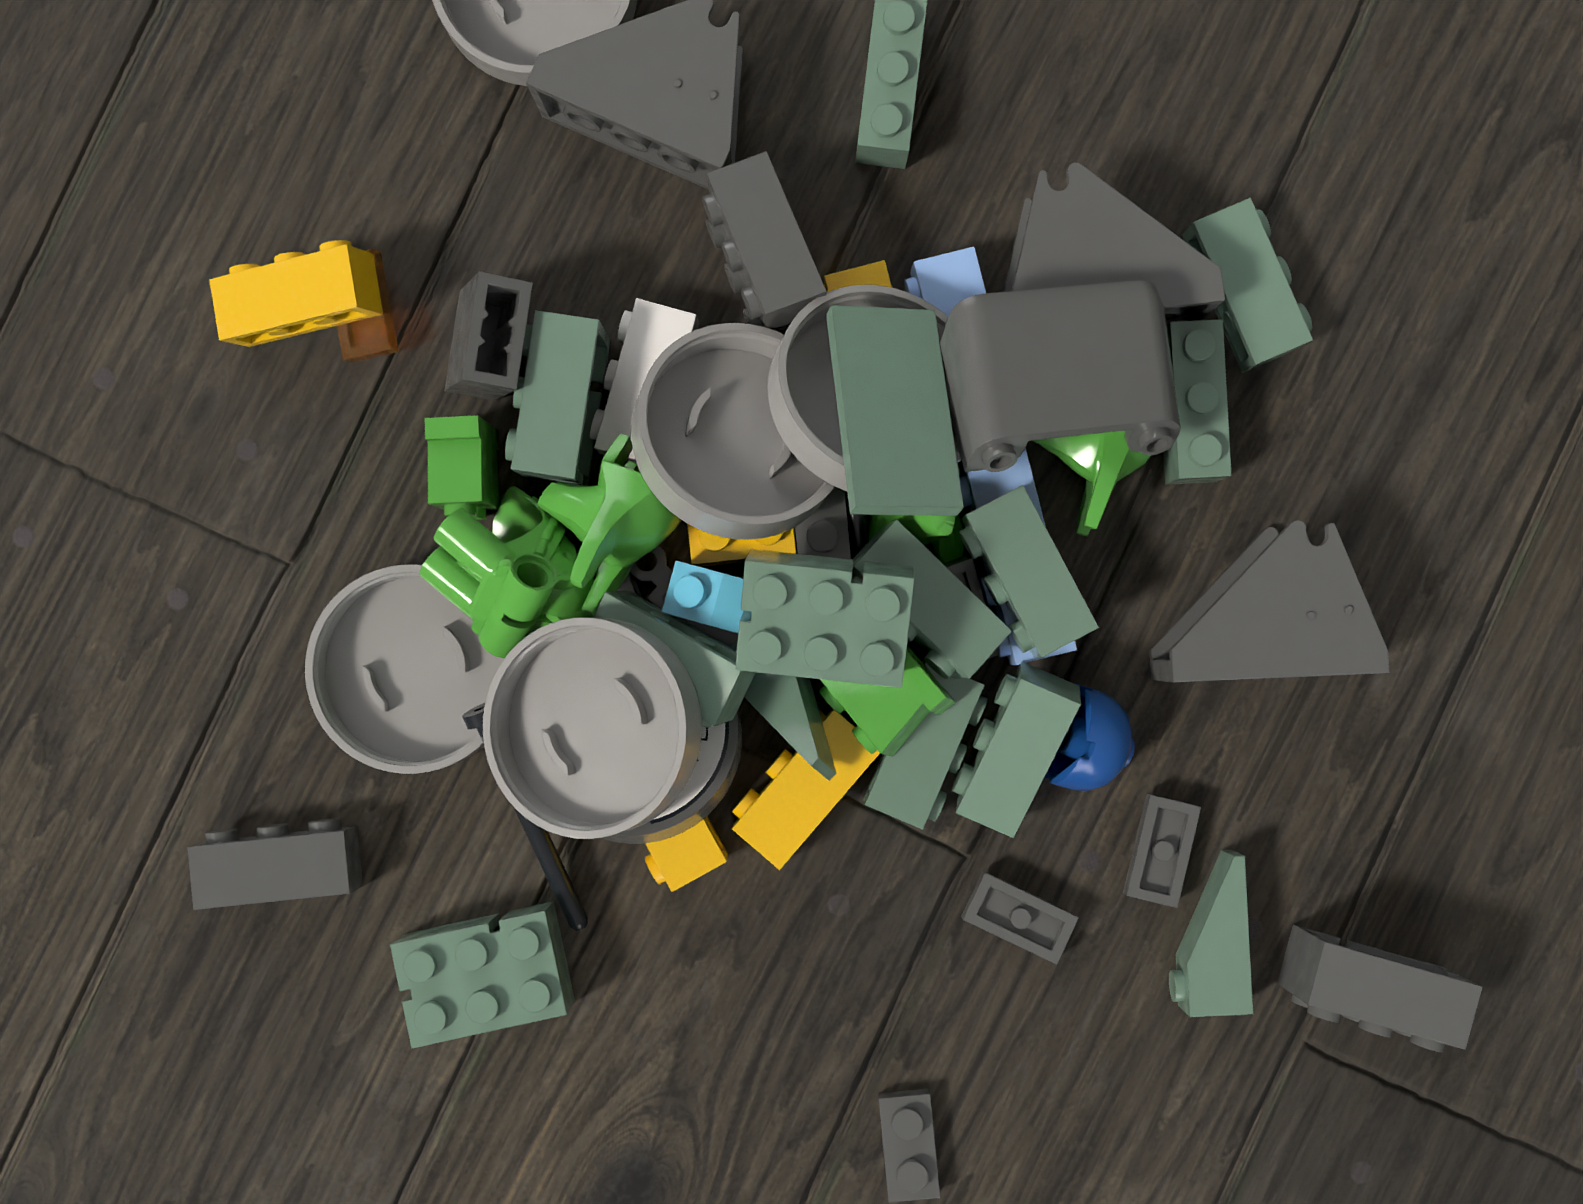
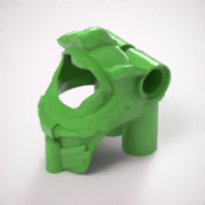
[419,486,597,658]

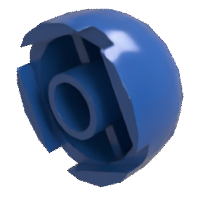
[1044,683,1135,791]

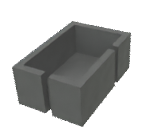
[702,151,827,334]
[1277,924,1482,1052]

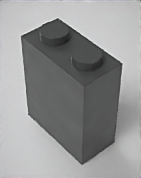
[444,271,533,401]

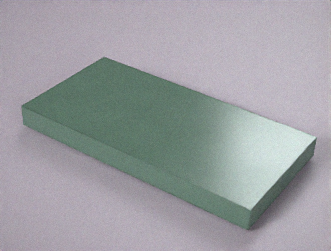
[826,305,964,516]

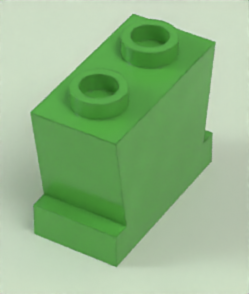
[425,415,500,520]
[819,645,956,757]

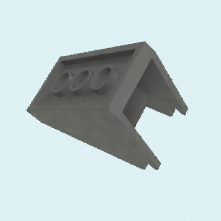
[526,0,743,190]
[1003,162,1225,325]
[1149,520,1390,682]

